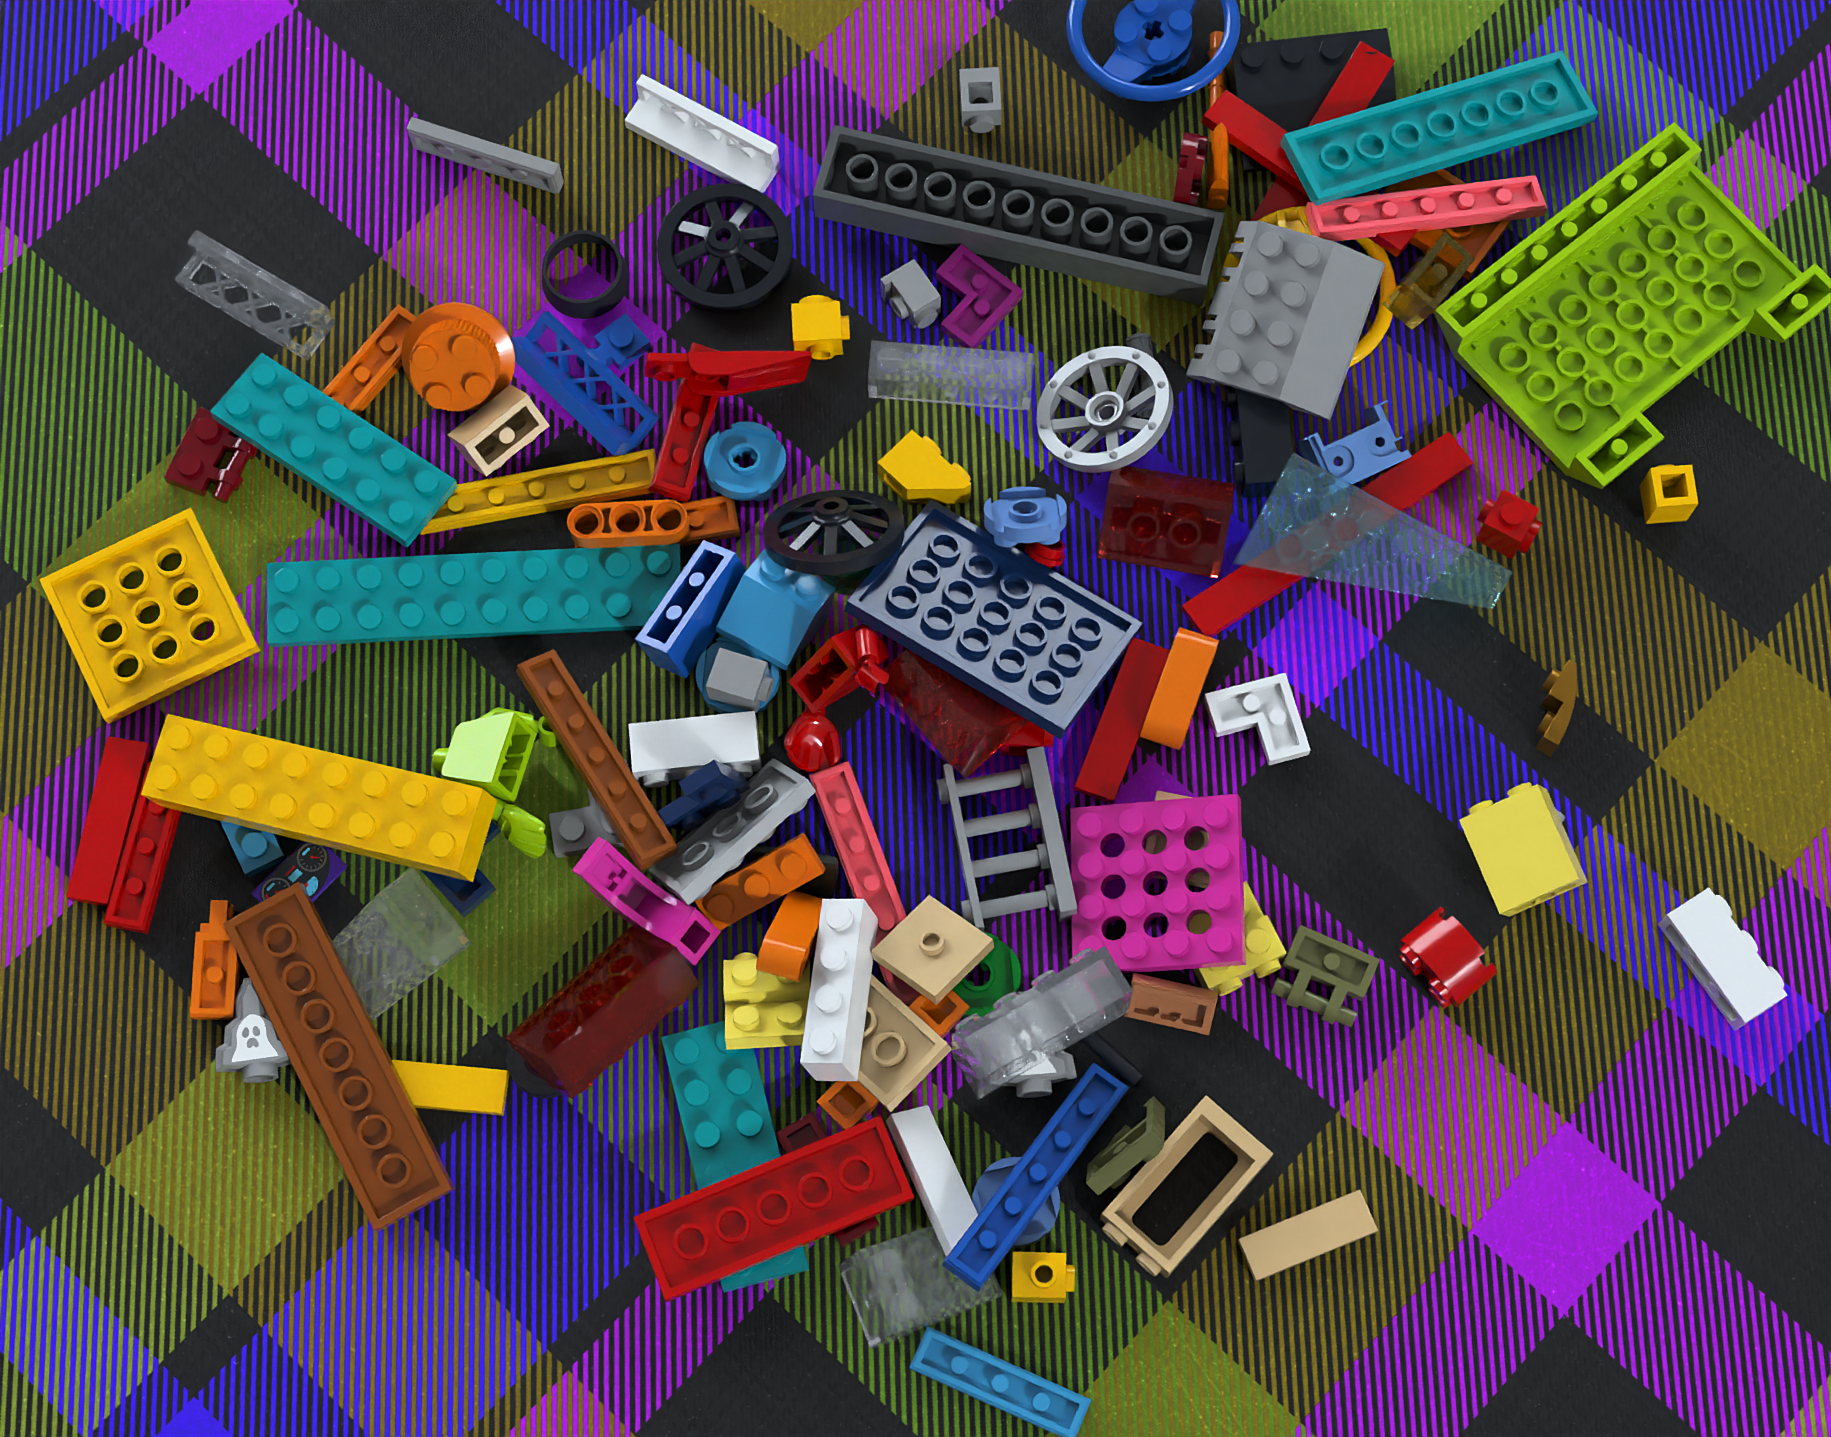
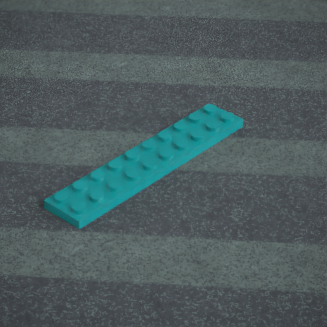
[267,543,682,647]

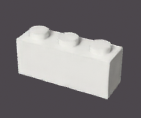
[628,711,762,788]
[1658,888,1787,1031]

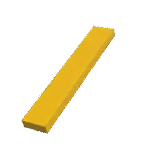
[420,449,657,535]

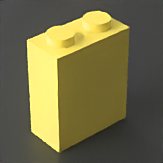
[1459,782,1588,917]

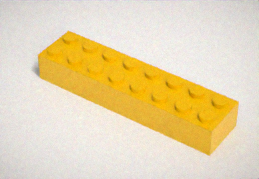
[141,714,497,882]

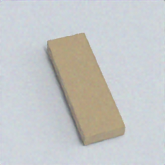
[1238,1190,1378,1282]

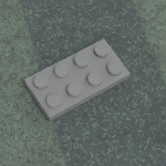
[648,758,816,906]

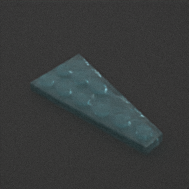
[1233,453,1513,609]

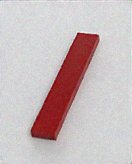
[1250,41,1395,221]
[1201,90,1419,257]

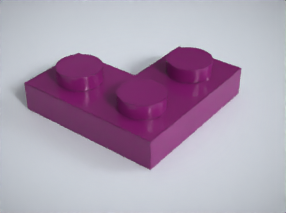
[936,244,1023,354]

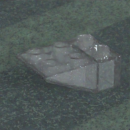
[332,867,472,1021]
[838,1226,1003,1348]

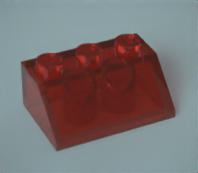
[1097,466,1235,578]
[880,649,1029,778]

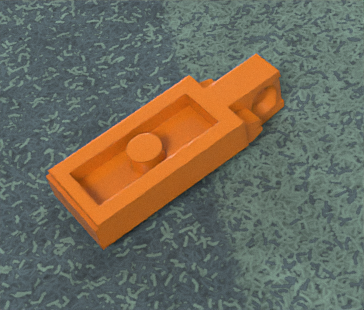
[190,900,241,1020]

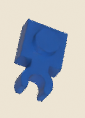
[576,313,652,383]

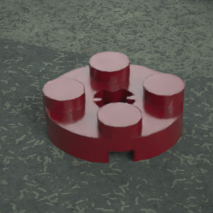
[1173,132,1208,207]

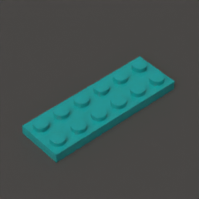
[210,353,458,548]
[661,1020,810,1293]

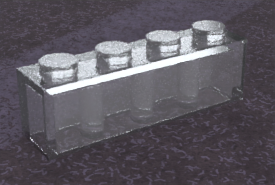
[868,340,1034,410]

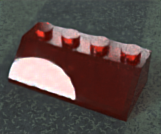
[505,926,700,1099]

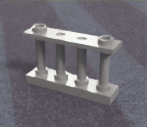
[937,746,1077,932]

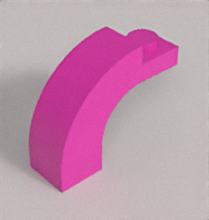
[572,837,721,966]

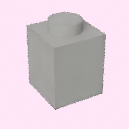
[706,648,774,713]

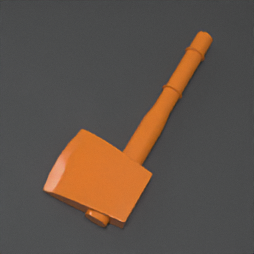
[1206,31,1229,209]

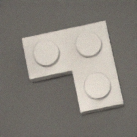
[1204,673,1310,766]

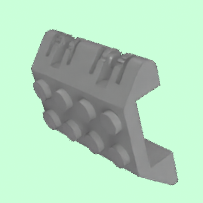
[1186,221,1385,420]

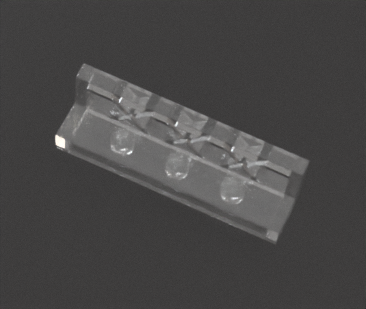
[175,230,335,361]

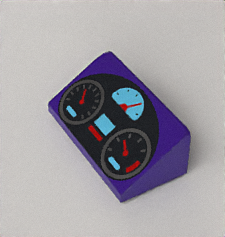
[251,841,347,903]

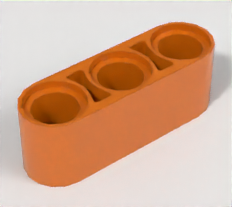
[567,499,691,549]
[1140,627,1219,751]
[756,890,823,982]

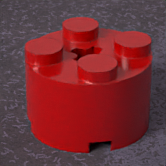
[1399,907,1497,1009]

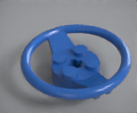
[1066,0,1240,102]

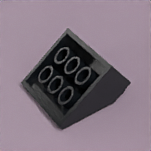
[1226,28,1396,173]

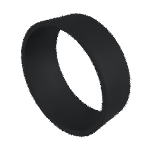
[542,230,629,319]

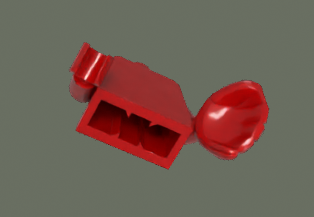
[784,624,889,773]

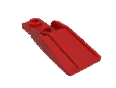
[644,351,812,397]

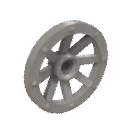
[1036,346,1173,473]

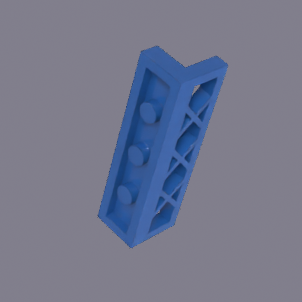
[510,312,660,456]

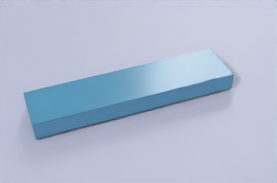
[909,1326,1091,1437]

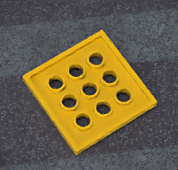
[39,508,261,724]

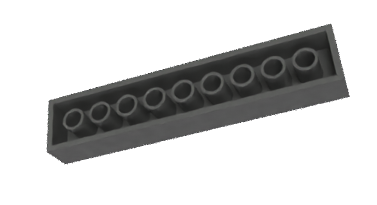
[813,125,1225,306]

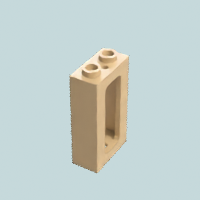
[1100,1095,1273,1278]

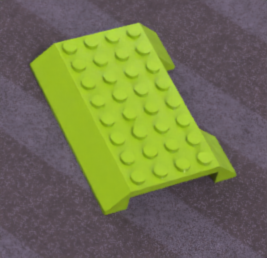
[1434,122,1831,489]

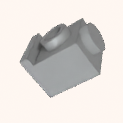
[959,67,1002,133]
[880,259,941,329]

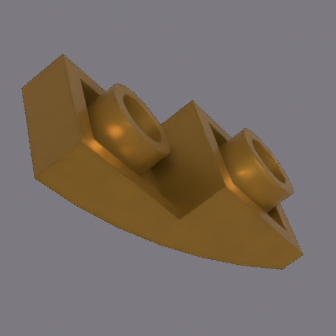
[1536,660,1577,757]

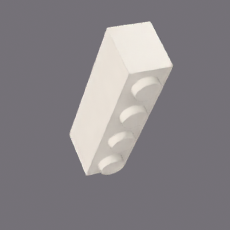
[800,899,878,1081]

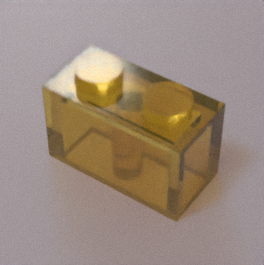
[1382,232,1475,330]

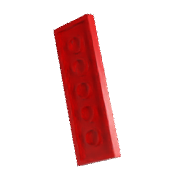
[633,1115,914,1302]

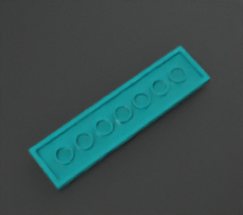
[1280,50,1598,206]

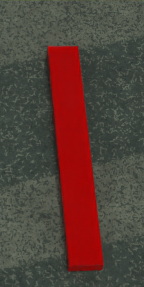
[1181,432,1473,637]

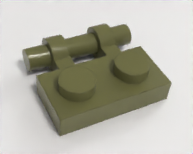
[1271,925,1380,1028]

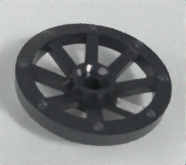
[657,184,793,313]
[763,490,905,575]

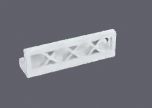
[625,74,780,193]

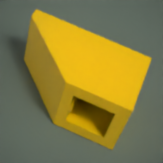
[877,430,971,504]

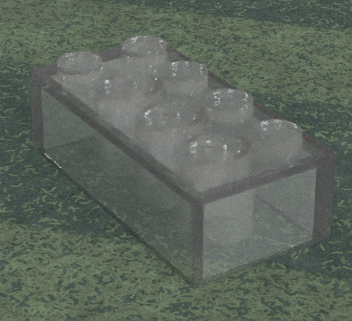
[952,946,1133,1099]

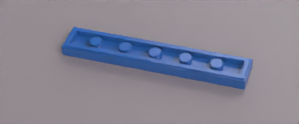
[942,1062,1129,1292]

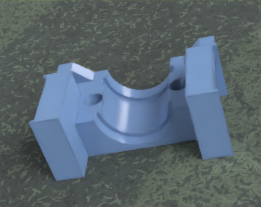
[1294,400,1411,497]

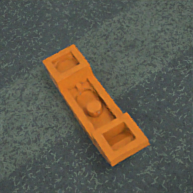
[816,990,970,1130]

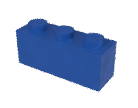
[635,540,747,678]

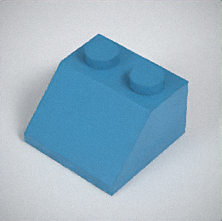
[715,549,836,671]

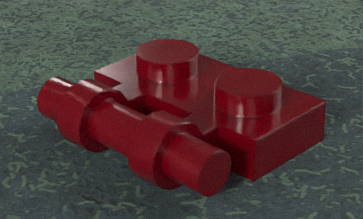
[164,407,258,503]

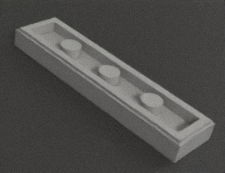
[406,117,564,194]

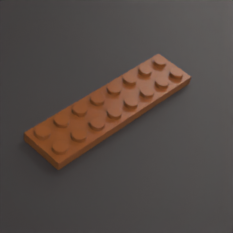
[223,882,455,1231]

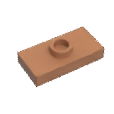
[1124,973,1218,1035]

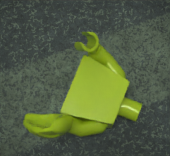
[432,707,560,859]

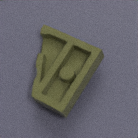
[1086,1096,1165,1195]

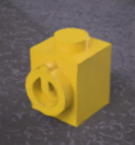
[791,295,850,360]

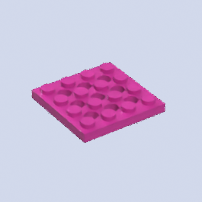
[1070,794,1246,977]

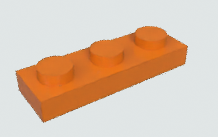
[694,832,826,930]

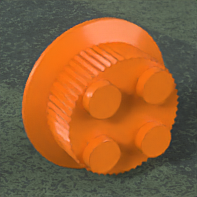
[401,302,516,412]

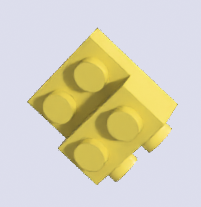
[1189,881,1286,996]
[723,952,812,1050]

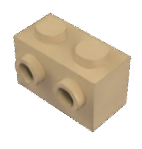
[447,384,550,477]

